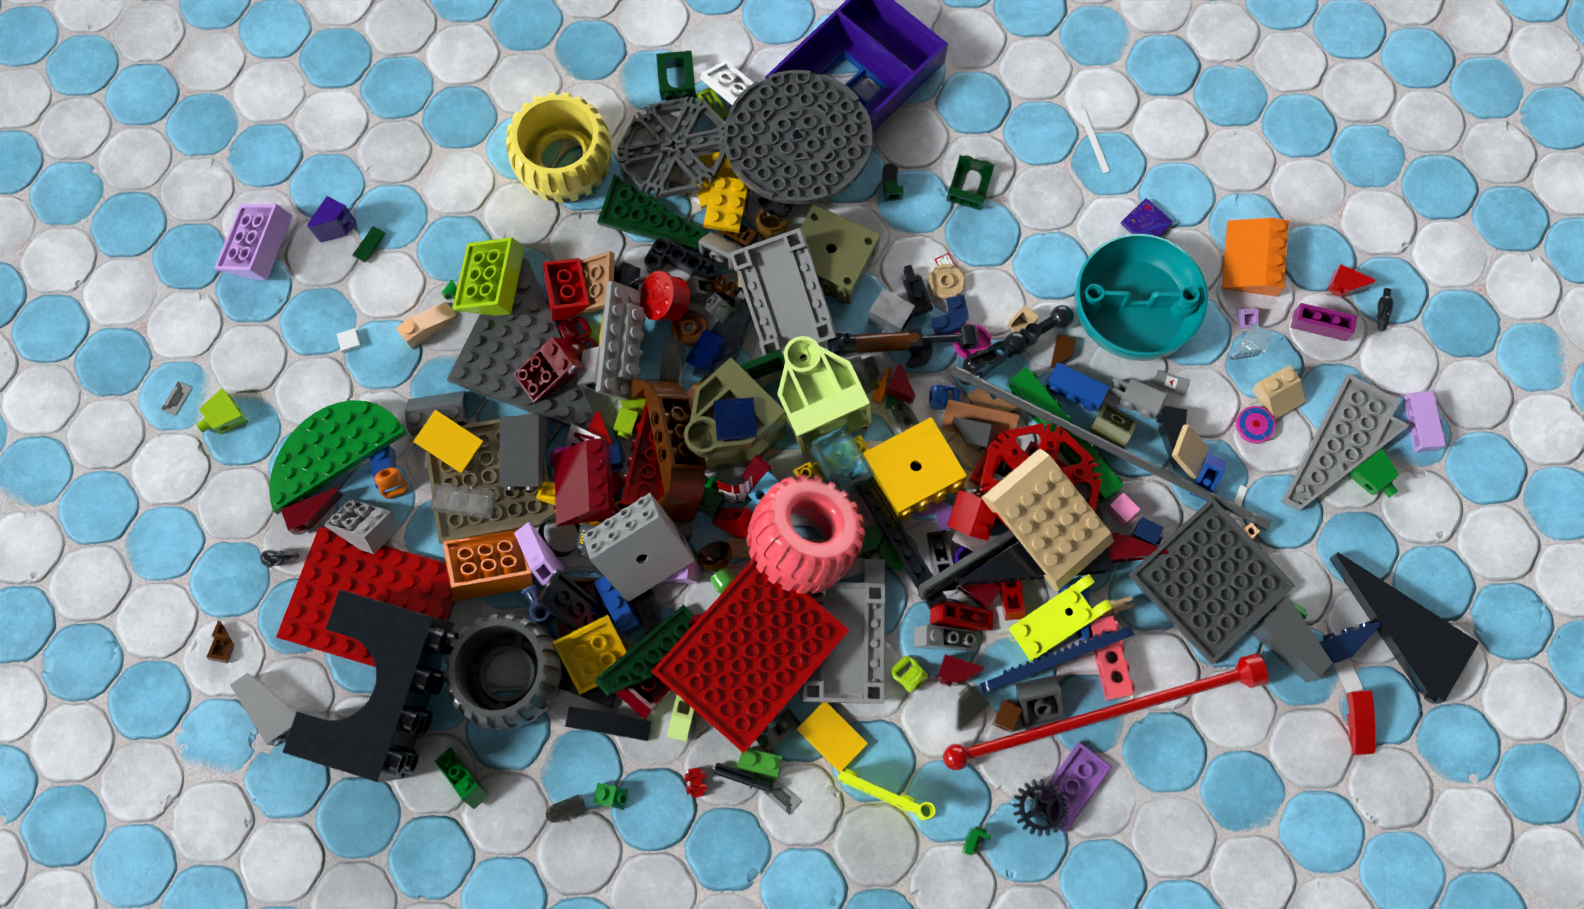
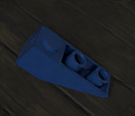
[1319,621,1381,664]

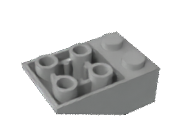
[324,499,400,554]

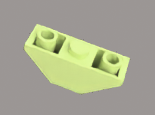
[667,695,694,742]

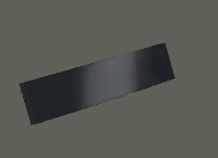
[565,706,652,741]

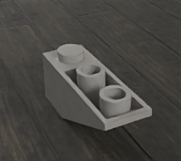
[914,625,977,651]

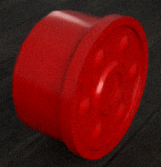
[640,271,690,321]

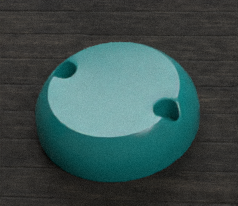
[1074,234,1208,361]

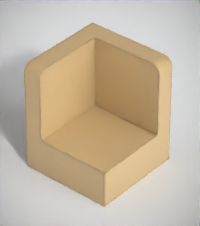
[1008,305,1039,332]

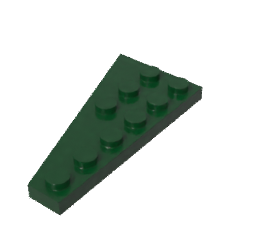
[597,174,707,252]
[594,604,693,696]

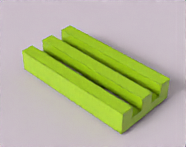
[696,87,729,124]

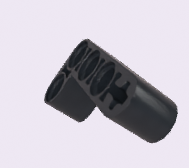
[644,238,719,280]

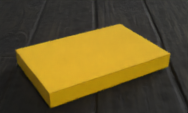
[413,410,484,474]
[796,703,868,773]

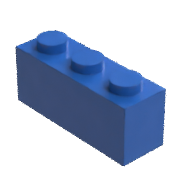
[1046,362,1110,412]
[594,576,643,635]

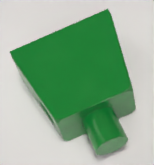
[1348,449,1399,498]

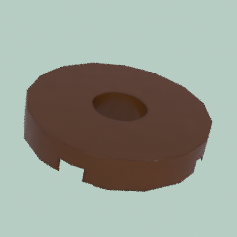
[671,310,708,347]

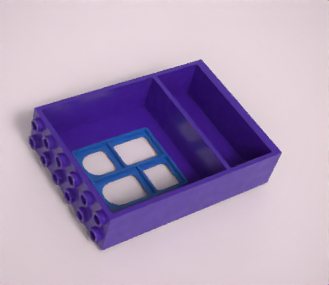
[765,0,948,133]

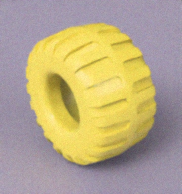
[506,92,612,203]

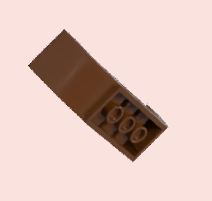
[630,379,707,522]

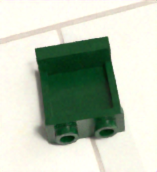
[739,349,785,380]

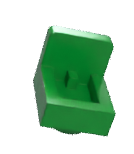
[593,783,628,810]

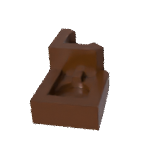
[207,621,234,664]

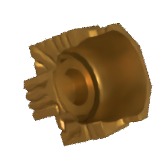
[756,209,788,240]

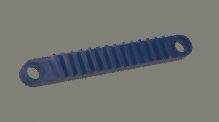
[980,625,1135,693]

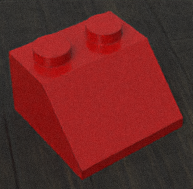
[947,489,996,541]

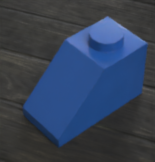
[370,445,396,489]
[1189,453,1226,501]

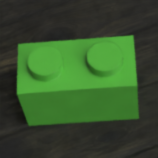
[738,748,783,779]

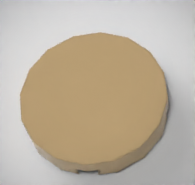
[928,264,965,300]

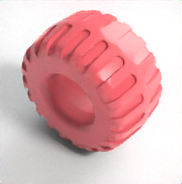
[747,475,865,594]

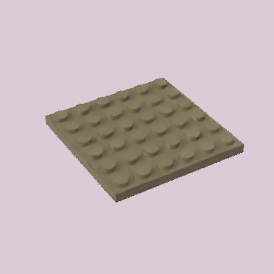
[425,413,556,544]

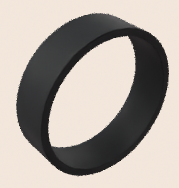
[538,513,580,557]

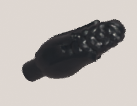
[1377,288,1394,332]

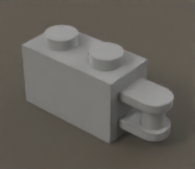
[1108,378,1166,419]

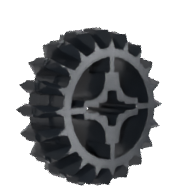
[1012,779,1069,836]

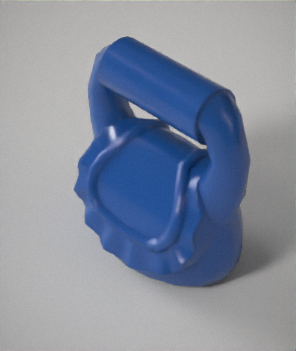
[929,385,960,411]

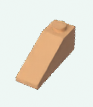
[396,302,458,350]

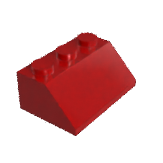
[543,258,590,321]

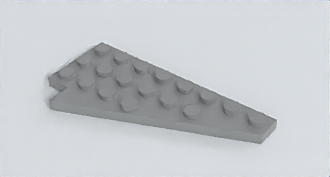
[1281,373,1409,511]

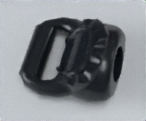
[260,550,299,568]

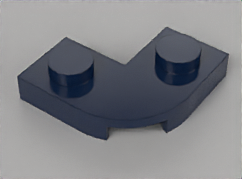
[931,294,969,336]

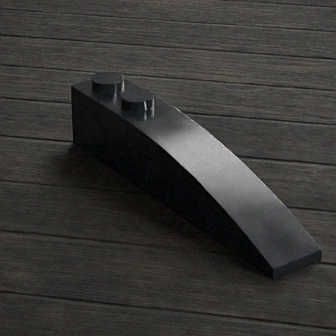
[692,287,752,379]

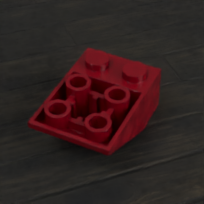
[513,337,584,403]

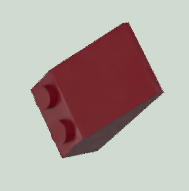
[615,677,671,720]

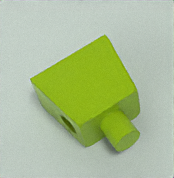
[196,388,248,434]

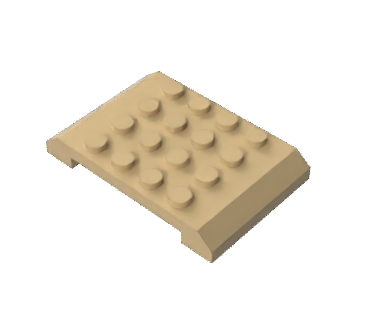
[981,449,1114,591]

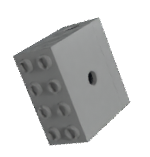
[582,493,695,602]

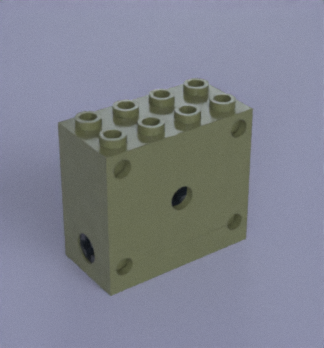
[801,204,881,304]

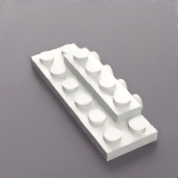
[700,60,753,105]

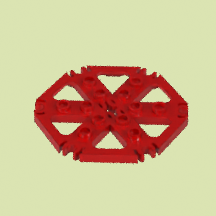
[980,423,1101,528]

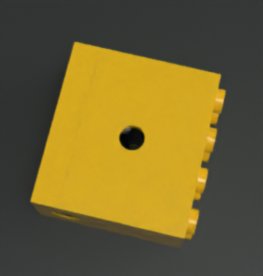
[862,417,967,522]

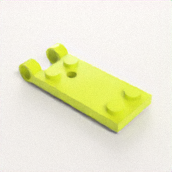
[1008,574,1113,661]
[837,769,935,821]

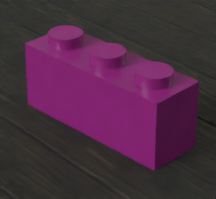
[1290,303,1357,341]

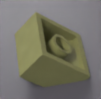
[1089,403,1138,449]

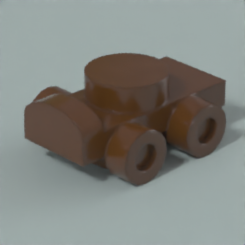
[711,275,737,300]

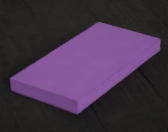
[1031,742,1112,833]

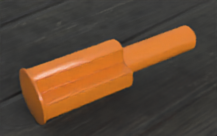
[871,367,891,404]

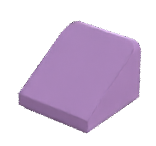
[1237,307,1259,329]

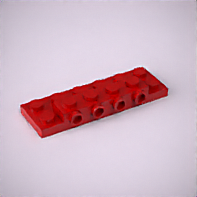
[621,401,664,507]

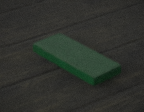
[352,226,386,263]

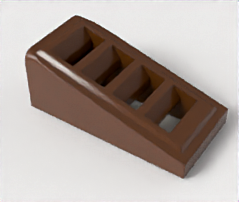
[717,224,758,248]

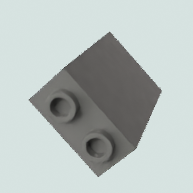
[500,416,548,490]
[1251,598,1332,683]

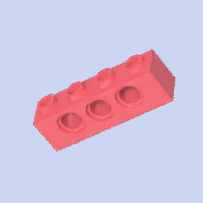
[1089,616,1135,701]

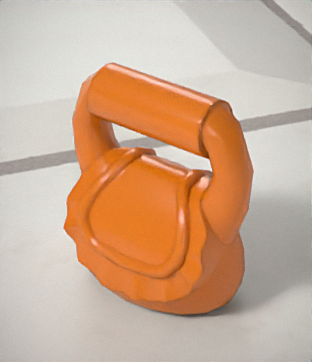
[374,467,408,499]

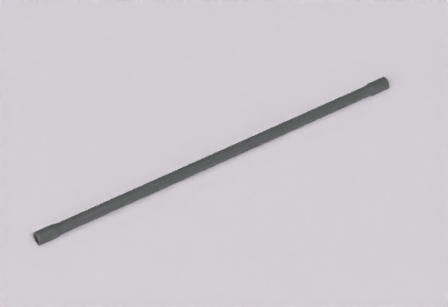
[951,365,1271,531]

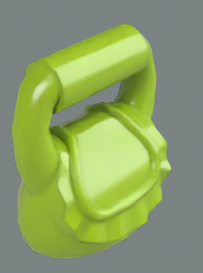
[891,656,928,693]

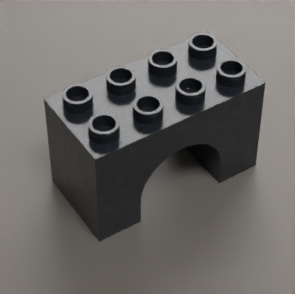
[282,589,459,782]

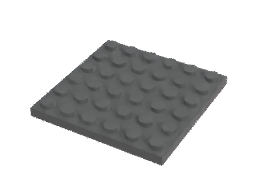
[1128,498,1295,665]

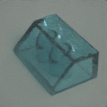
[810,425,874,493]

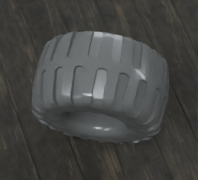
[443,613,563,730]

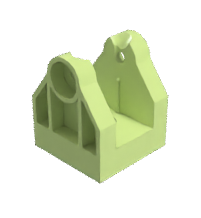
[778,336,872,454]

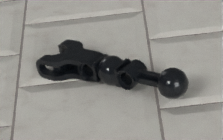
[959,305,1074,385]

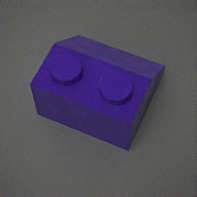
[306,196,356,243]

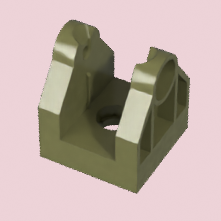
[684,358,786,474]

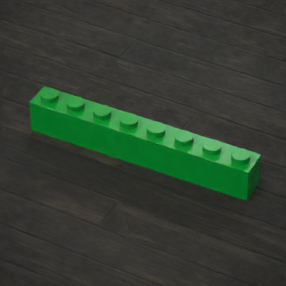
[1006,367,1124,503]

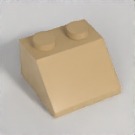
[1252,365,1306,420]

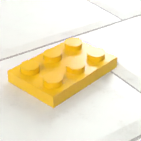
[703,176,749,233]

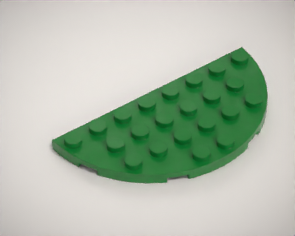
[269,400,408,514]

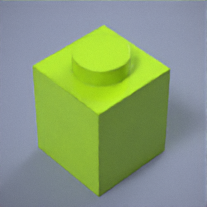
[613,408,640,439]

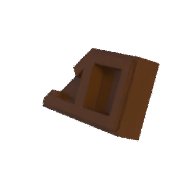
[1050,334,1076,369]

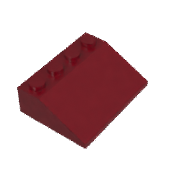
[554,437,615,527]

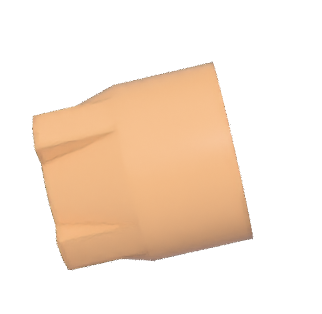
[1242,523,1260,540]

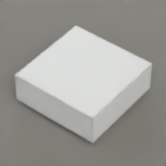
[336,328,361,353]

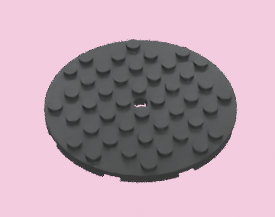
[724,70,872,204]

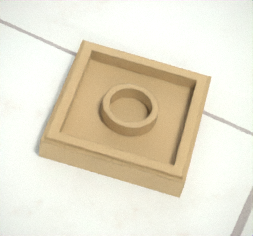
[1172,424,1208,479]

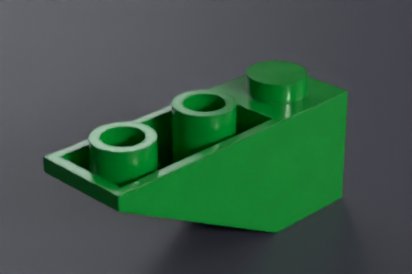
[435,747,490,809]

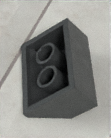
[405,391,468,436]

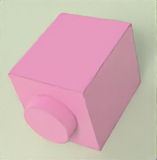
[1106,493,1140,526]

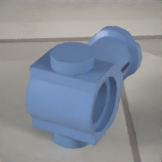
[521,584,554,624]

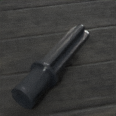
[713,762,774,793]

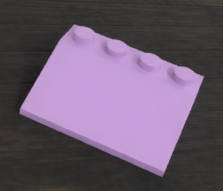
[214,204,293,280]

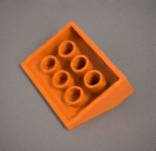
[1221,218,1289,297]
[443,530,532,602]

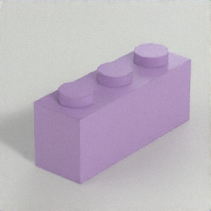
[1403,391,1446,453]

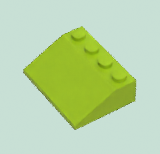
[452,237,525,316]

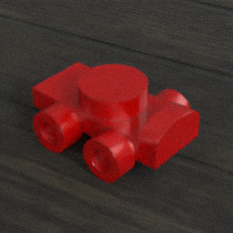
[684,767,708,798]

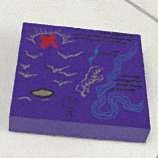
[1120,198,1173,237]

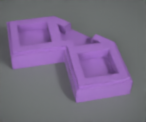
[915,501,953,531]

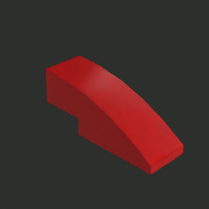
[999,581,1026,621]
[1346,690,1376,755]

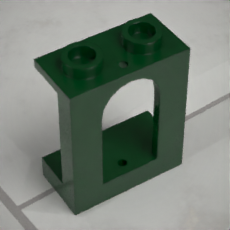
[656,50,696,101]
[946,155,995,211]

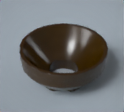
[697,541,733,572]

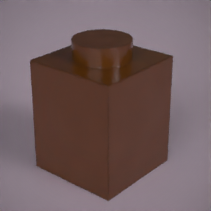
[992,699,1022,733]

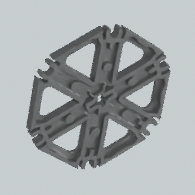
[617,97,727,198]

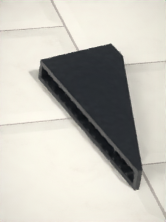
[956,499,1112,587]
[1329,552,1479,704]

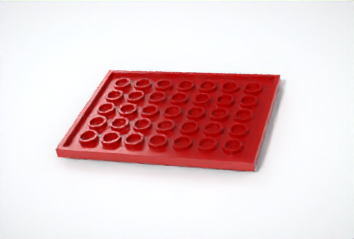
[276,526,455,668]
[652,560,850,754]

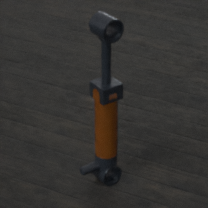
[827,325,979,357]

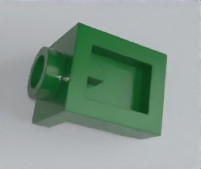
[962,826,991,856]

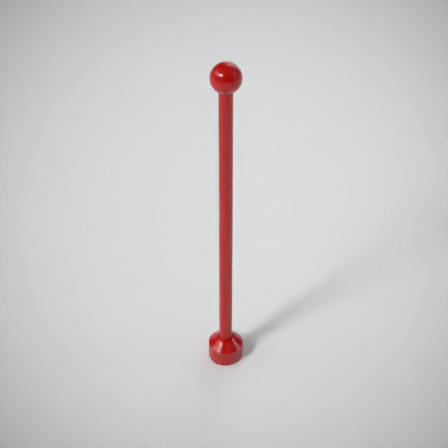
[943,653,1269,771]

